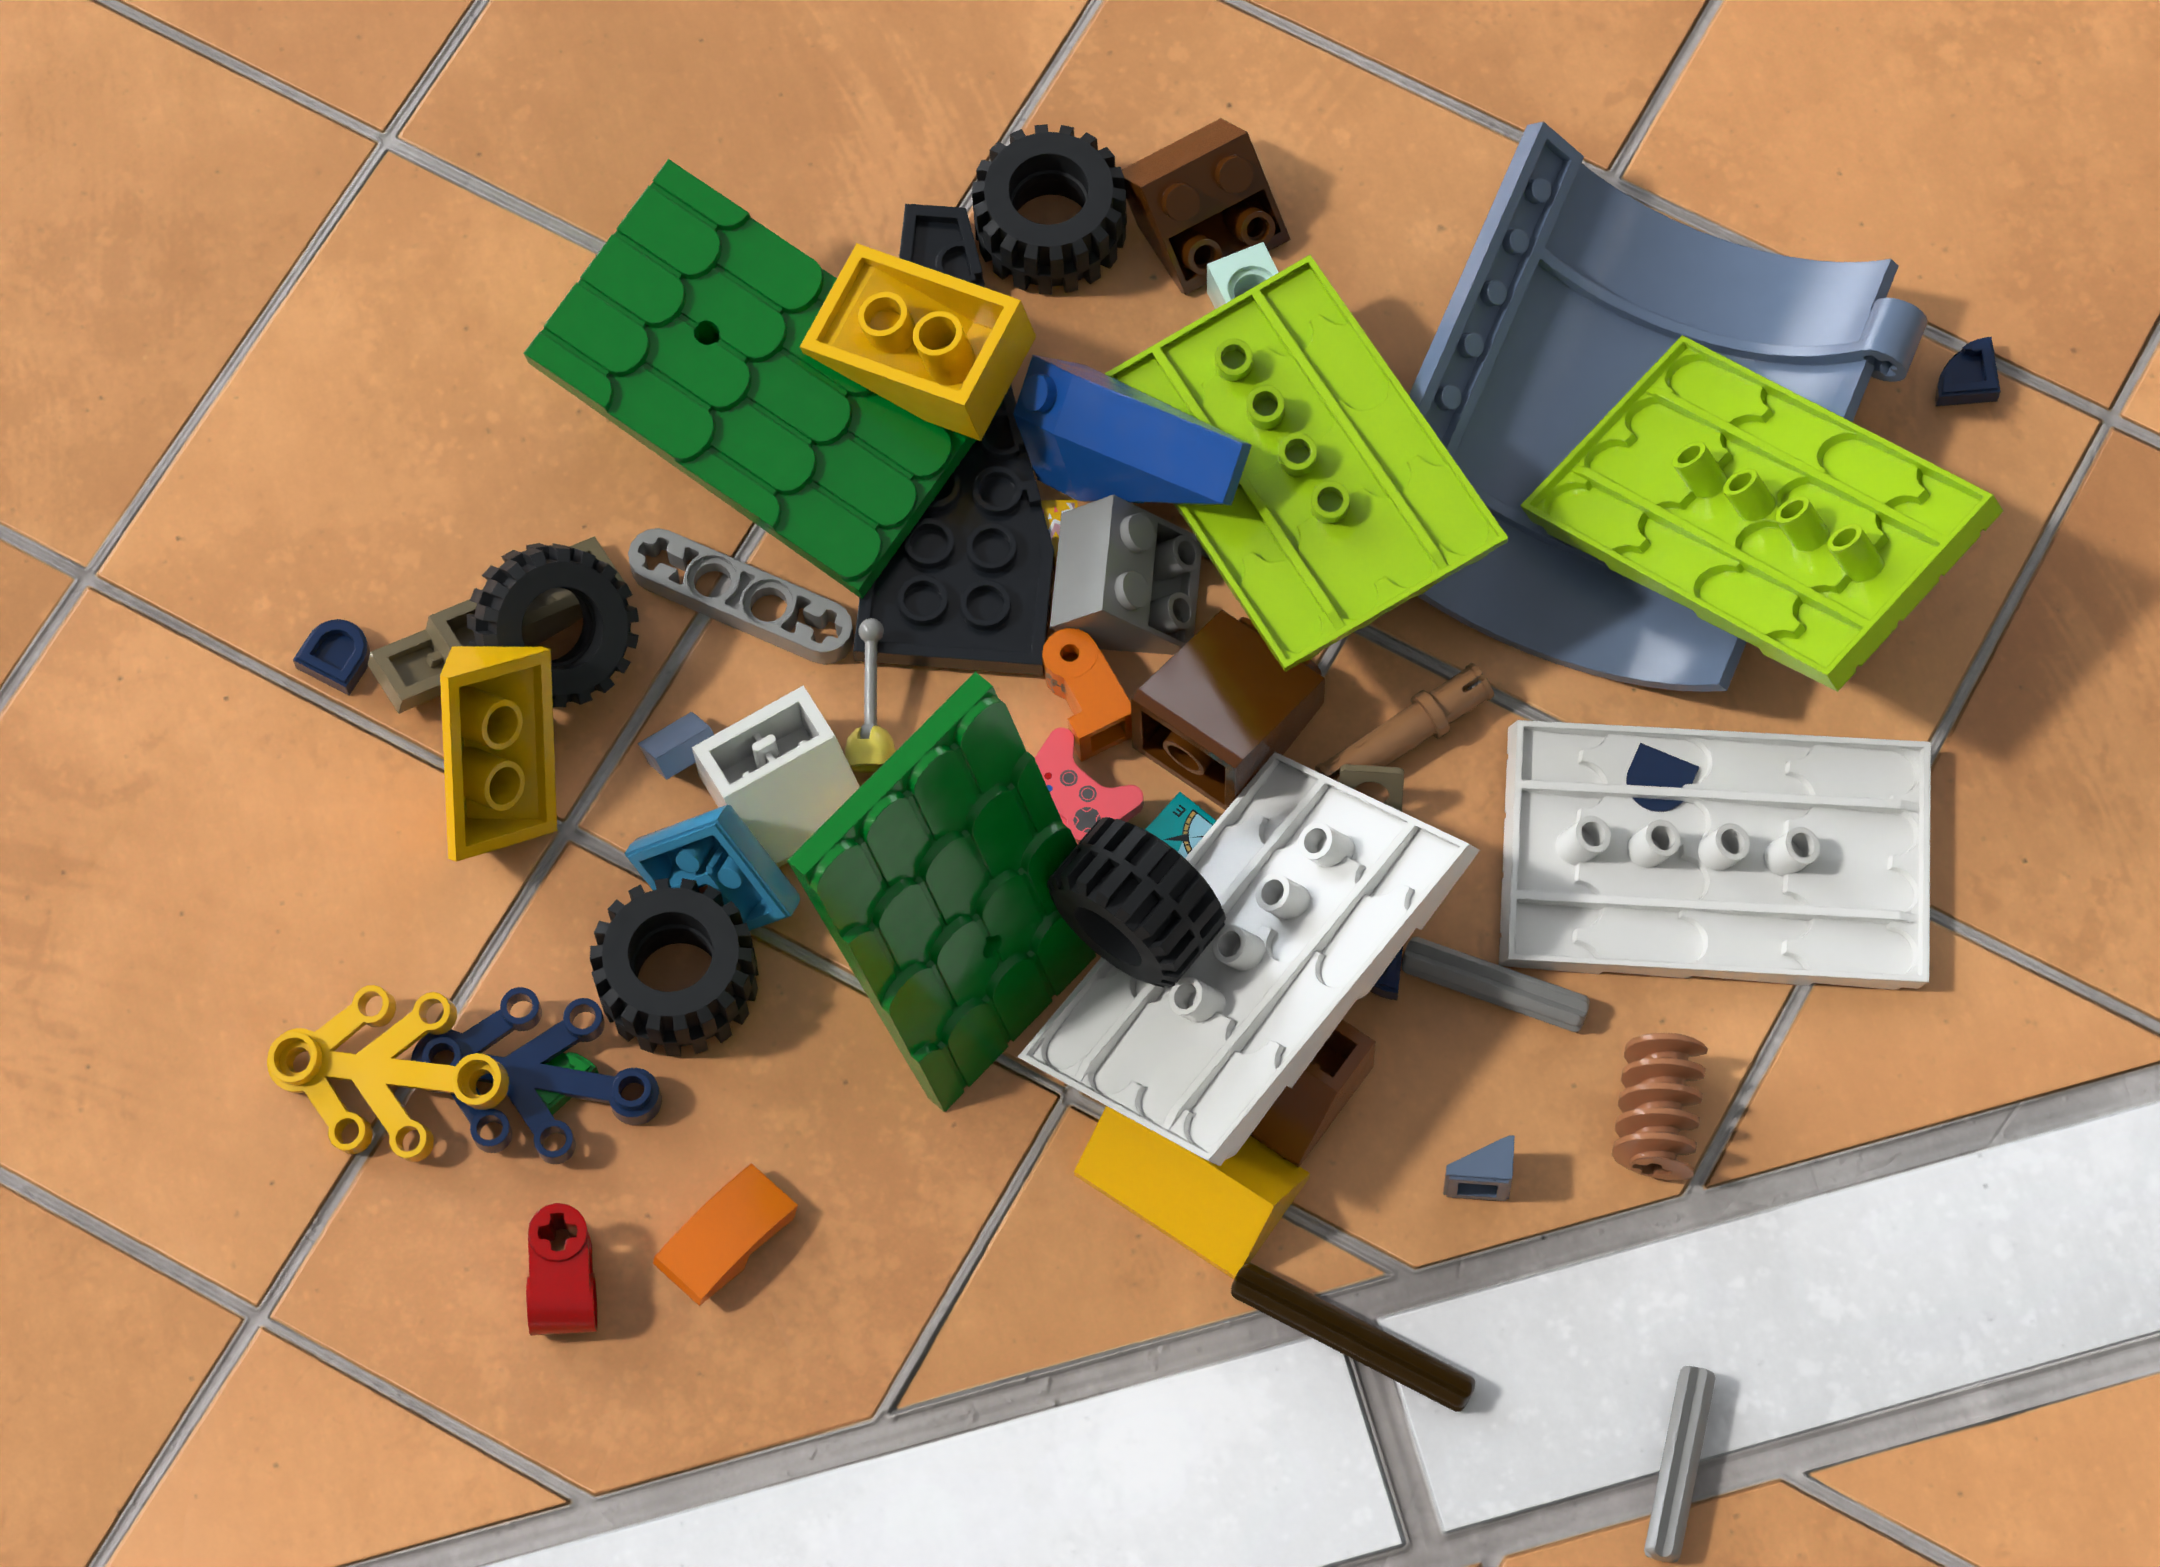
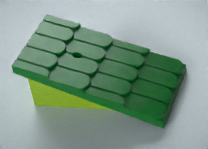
[523,159,1002,599]
[787,671,1096,1112]

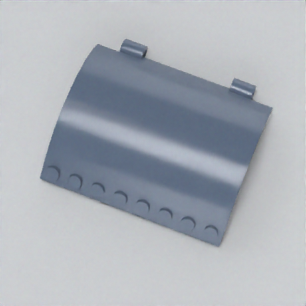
[1409,121,1928,692]

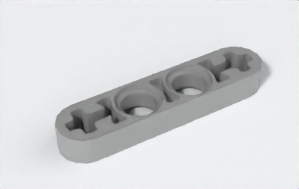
[628,528,854,665]

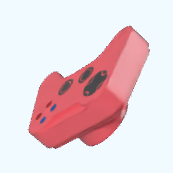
[1035,727,1144,844]

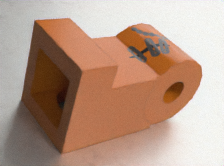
[1042,628,1132,762]

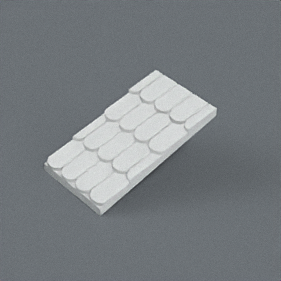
[1499,720,1931,990]
[1018,752,1480,1166]

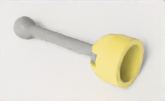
[845,618,896,772]

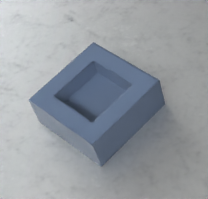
[638,712,714,780]

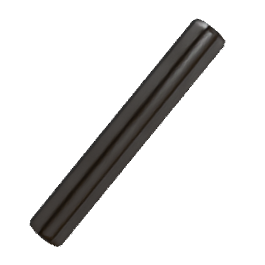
[1231,1263,1475,1412]

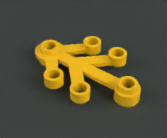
[267,985,509,1162]

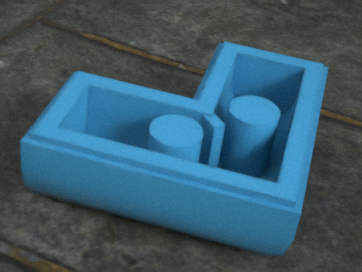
[624,805,800,931]

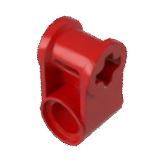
[526,1203,598,1336]

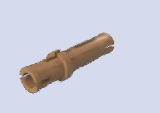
[1315,663,1494,787]

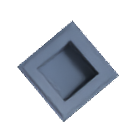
[1443,1135,1515,1201]

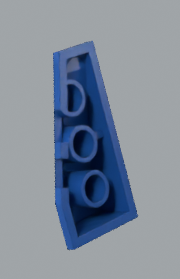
[1013,355,1252,505]

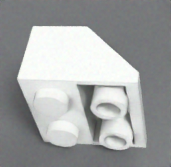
[692,685,860,867]

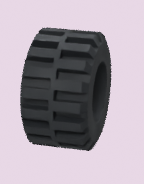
[972,124,1127,295]
[467,543,639,707]
[1047,817,1226,988]
[590,878,759,1056]

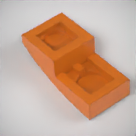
[653,1163,798,1306]

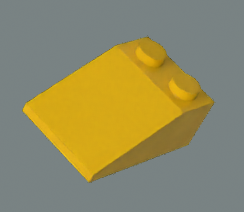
[800,243,1036,441]

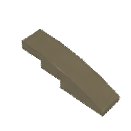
[368,536,624,714]

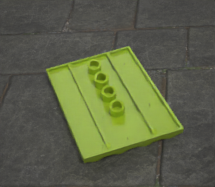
[1105,255,1508,672]
[1520,335,2003,692]

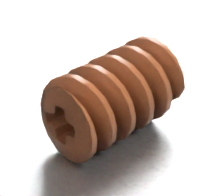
[1612,1033,1708,1180]

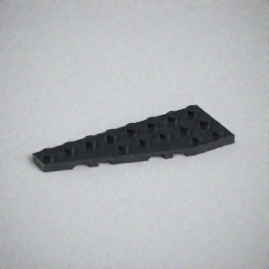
[853,204,1055,675]

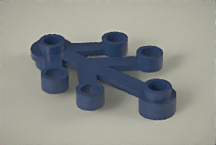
[411,987,662,1164]

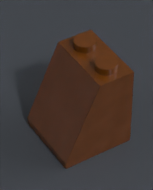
[1131,610,1325,810]

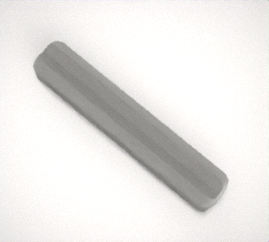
[1402,937,1590,1032]
[1644,1366,1715,1563]

